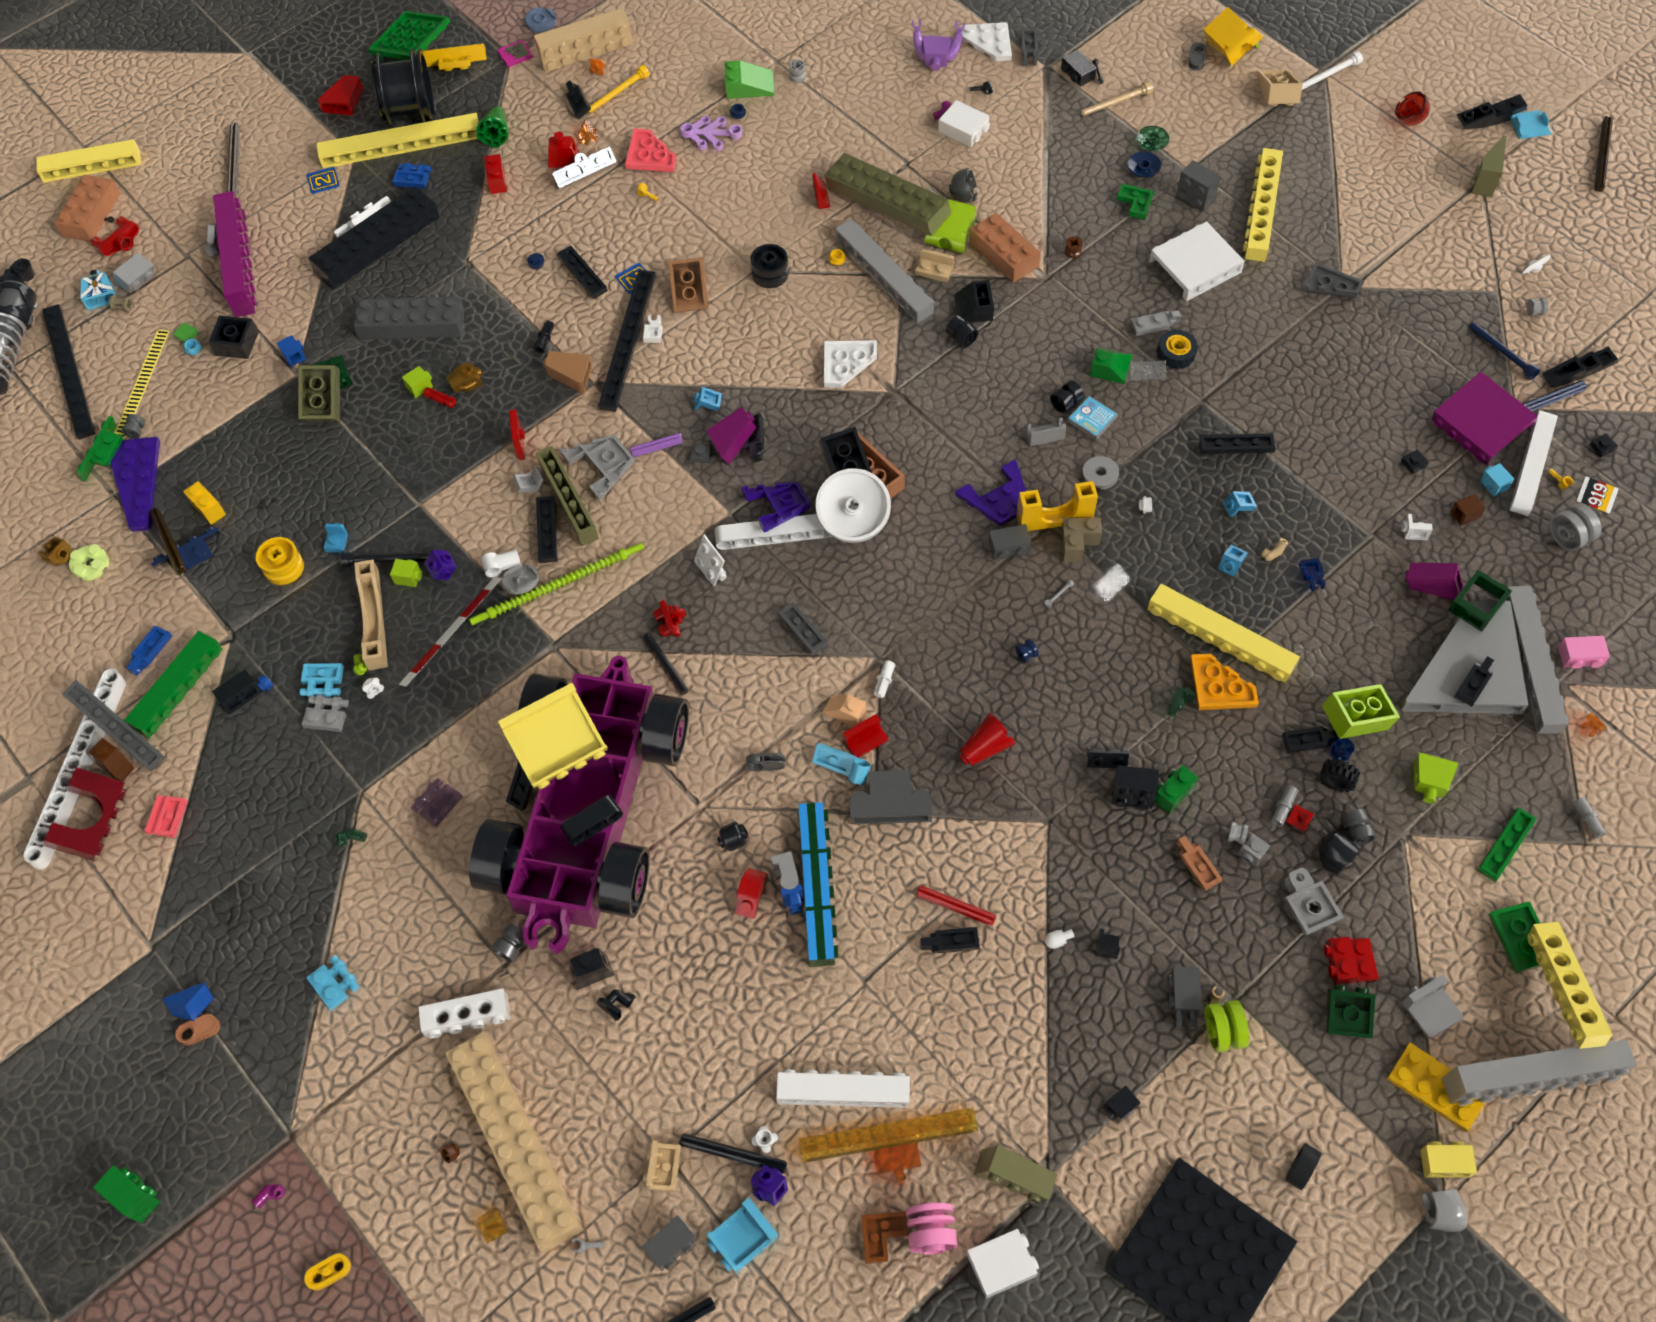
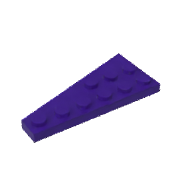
[111,437,160,532]

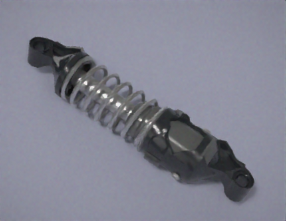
[0,258,38,396]

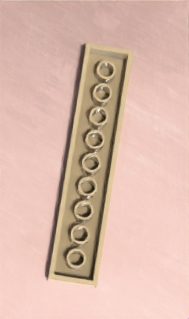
[445,1031,584,1254]

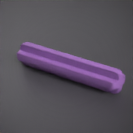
[630,433,683,457]

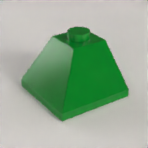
[1090,347,1133,384]

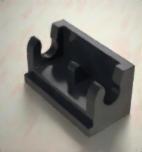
[212,669,262,715]

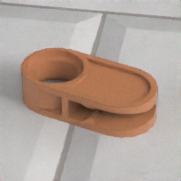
[175,1014,220,1046]

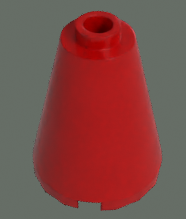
[959,713,1015,766]

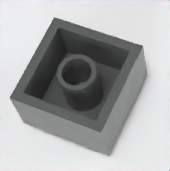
[1176,160,1221,212]

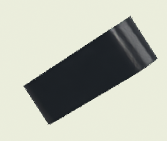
[560,795,623,846]

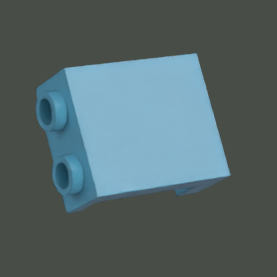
[706,1197,779,1274]

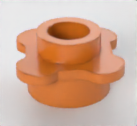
[590,58,605,76]

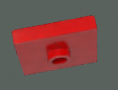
[509,409,525,460]

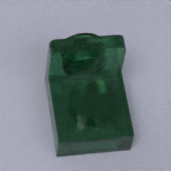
[1167,686,1196,717]

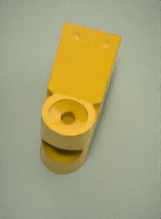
[1203,7,1263,67]

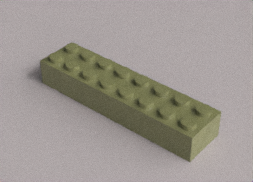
[824,153,951,236]

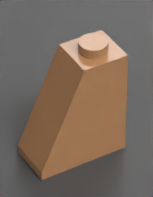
[543,351,592,394]

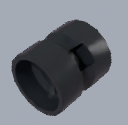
[945,315,979,348]
[1050,380,1084,413]

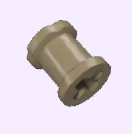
[109,295,133,312]

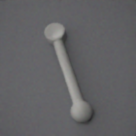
[1044,580,1074,608]

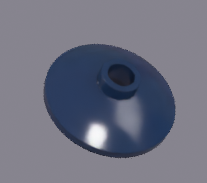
[1128,152,1161,178]

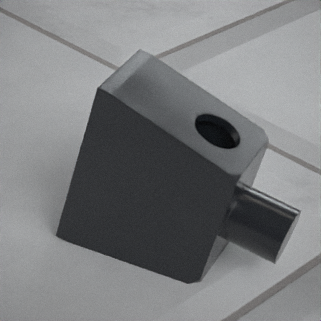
[570,948,614,990]

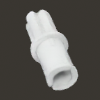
[874,660,895,698]

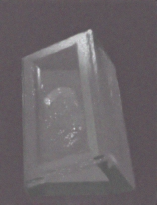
[1091,563,1131,604]

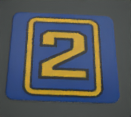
[306,167,340,194]
[615,263,646,295]

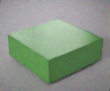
[173,322,199,343]

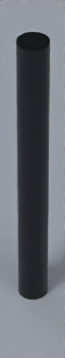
[644,633,689,695]

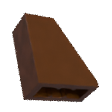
[88,738,135,781]

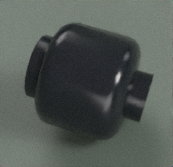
[717,821,749,852]

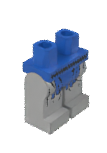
[771,851,804,915]

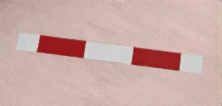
[399,577,502,687]

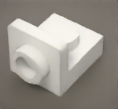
[1401,514,1433,540]

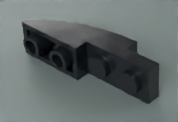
[1457,94,1527,128]

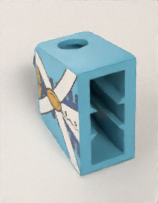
[81,270,117,310]

